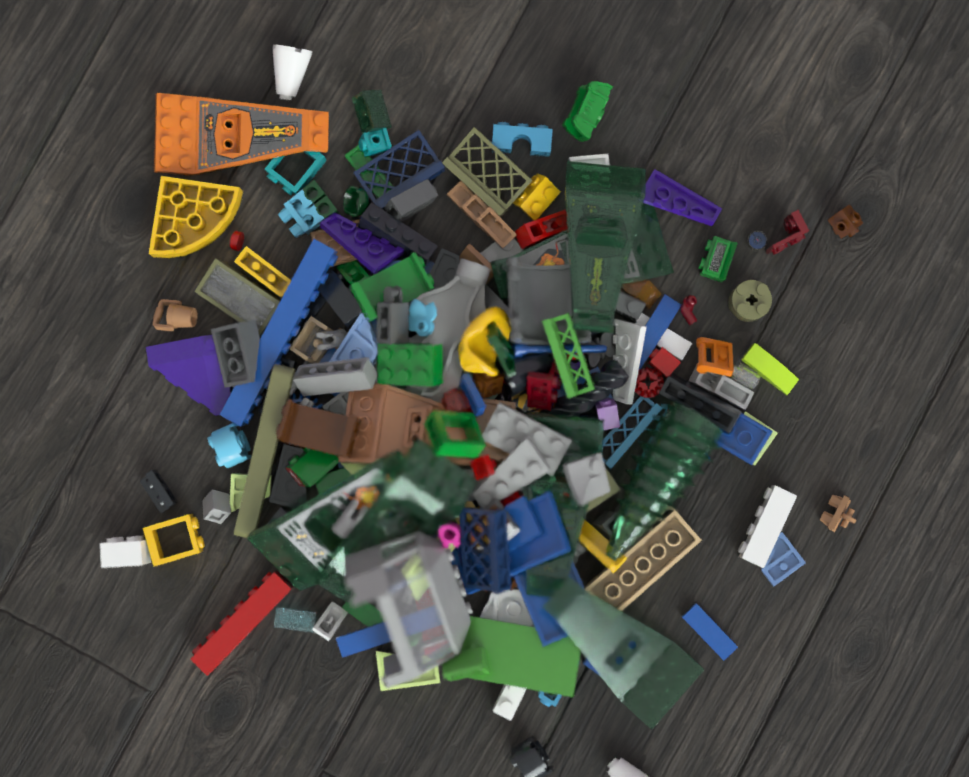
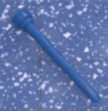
[512,342,607,358]

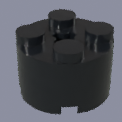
[509,736,554,777]

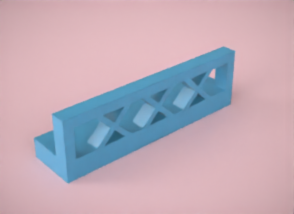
[592,396,662,469]

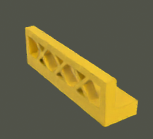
[559,505,627,573]

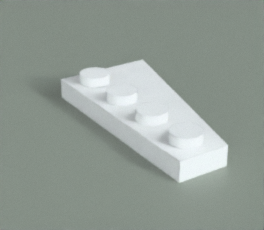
[613,318,646,404]

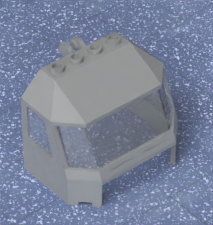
[345,531,473,688]

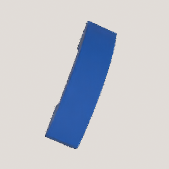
[639,295,681,369]

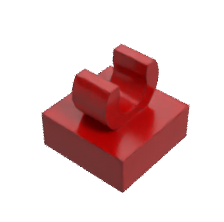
[470,454,497,481]

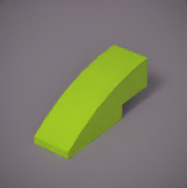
[741,343,799,395]

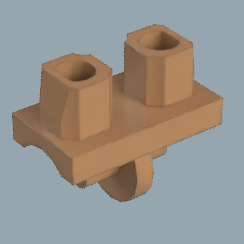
[820,495,856,532]

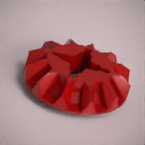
[635,367,664,398]

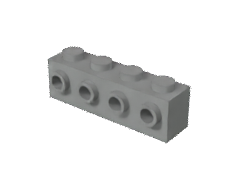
[293,357,378,396]

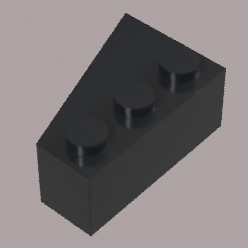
[318,268,371,330]

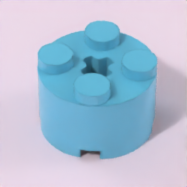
[208,423,251,468]

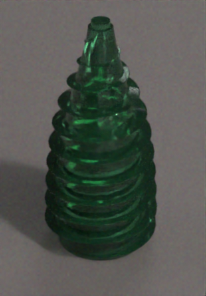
[605,401,723,561]

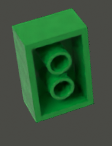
[378,342,443,387]

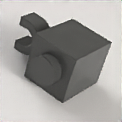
[592,504,632,540]

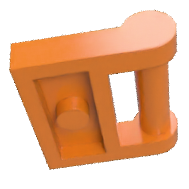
[696,337,734,377]

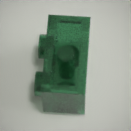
[352,90,392,134]

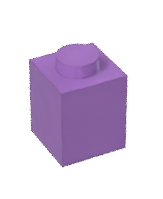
[595,398,620,431]

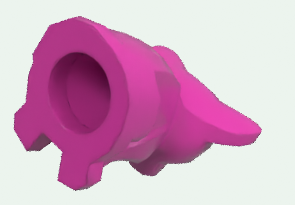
[438,523,461,548]

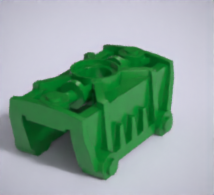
[562,81,613,142]

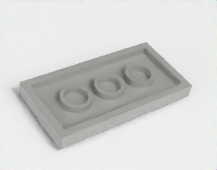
[482,402,572,476]

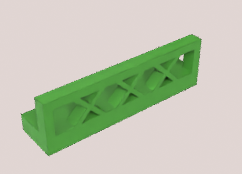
[542,313,595,398]

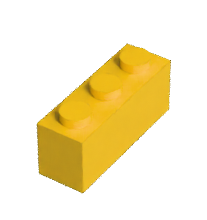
[234,246,291,298]

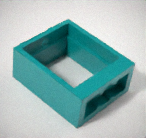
[265,151,327,196]

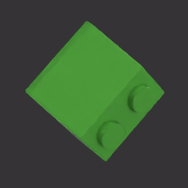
[443,644,490,681]

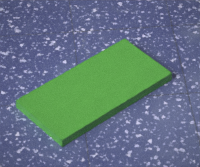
[461,616,583,697]

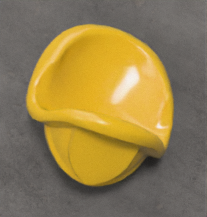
[458,307,511,376]

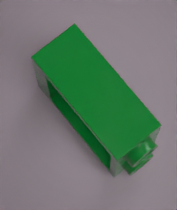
[424,410,486,458]

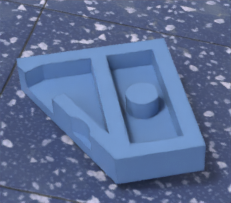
[761,532,806,587]

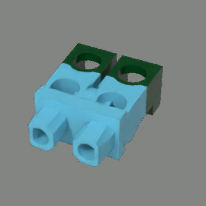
[278,180,339,238]

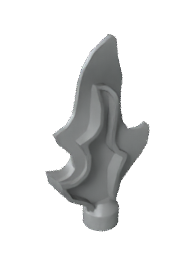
[408,258,491,423]

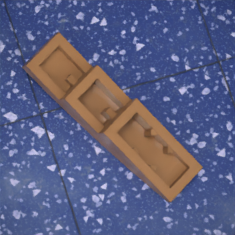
[447,181,517,249]

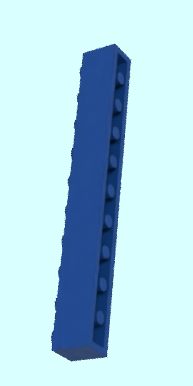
[220,239,338,426]

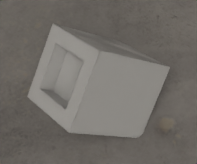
[203,489,231,524]

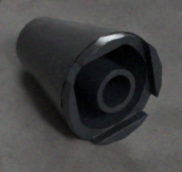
[497,353,554,397]

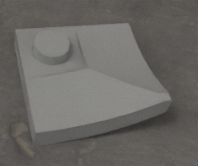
[563,453,610,505]

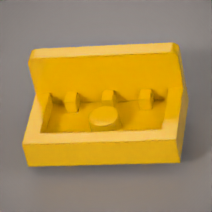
[513,174,560,221]

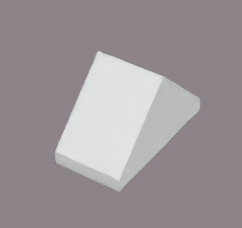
[312,601,348,641]

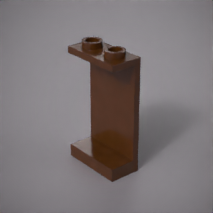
[276,399,361,459]

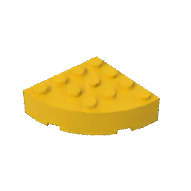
[149,176,243,258]

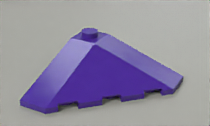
[146,335,232,416]

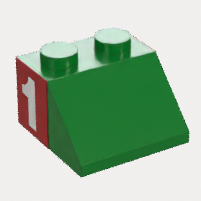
[285,447,339,487]

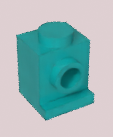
[359,128,392,157]

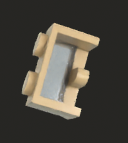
[290,316,334,364]

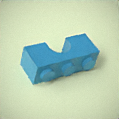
[492,122,552,156]

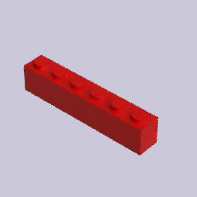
[190,571,294,676]

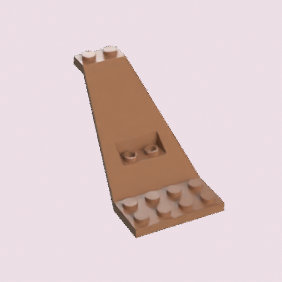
[339,384,501,465]

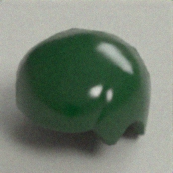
[343,186,370,217]

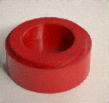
[230,231,244,251]

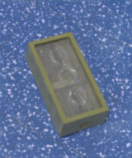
[194,259,281,336]

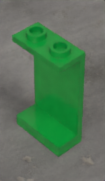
[350,252,434,323]

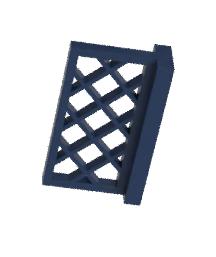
[353,130,445,209]
[459,507,511,594]

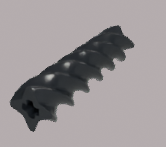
[534,359,629,432]

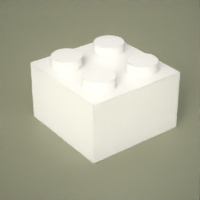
[100,536,151,568]

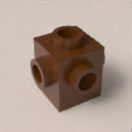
[828,204,863,239]
[472,372,505,399]

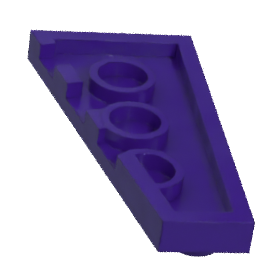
[636,169,722,226]
[320,213,404,274]

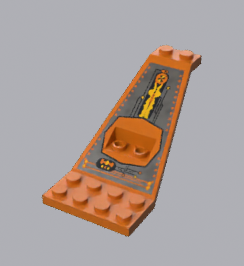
[154,93,329,175]

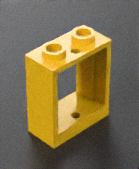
[143,514,205,566]

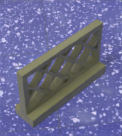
[442,127,533,216]

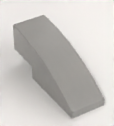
[689,365,754,410]

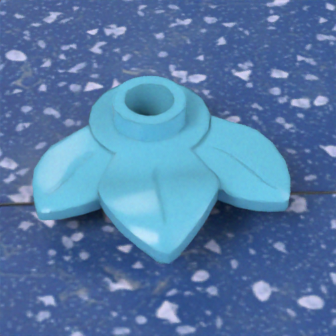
[409,299,437,337]

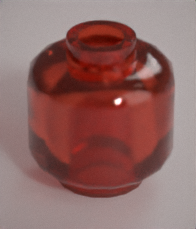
[441,388,470,413]

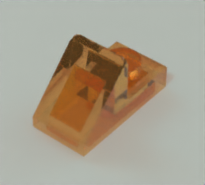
[619,270,662,309]

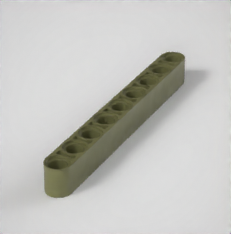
[234,364,295,540]

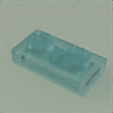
[274,607,317,633]

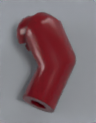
[680,295,698,326]

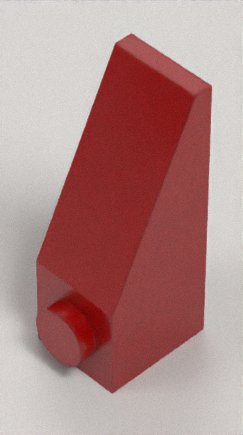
[514,208,574,250]

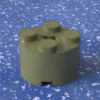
[728,280,772,322]

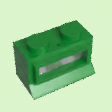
[698,236,738,283]

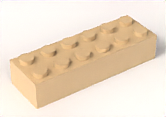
[584,509,702,620]

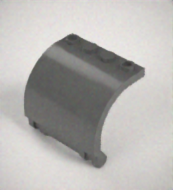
[507,257,591,345]

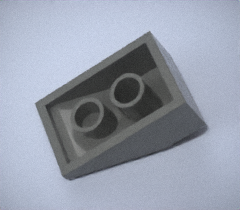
[211,319,260,388]

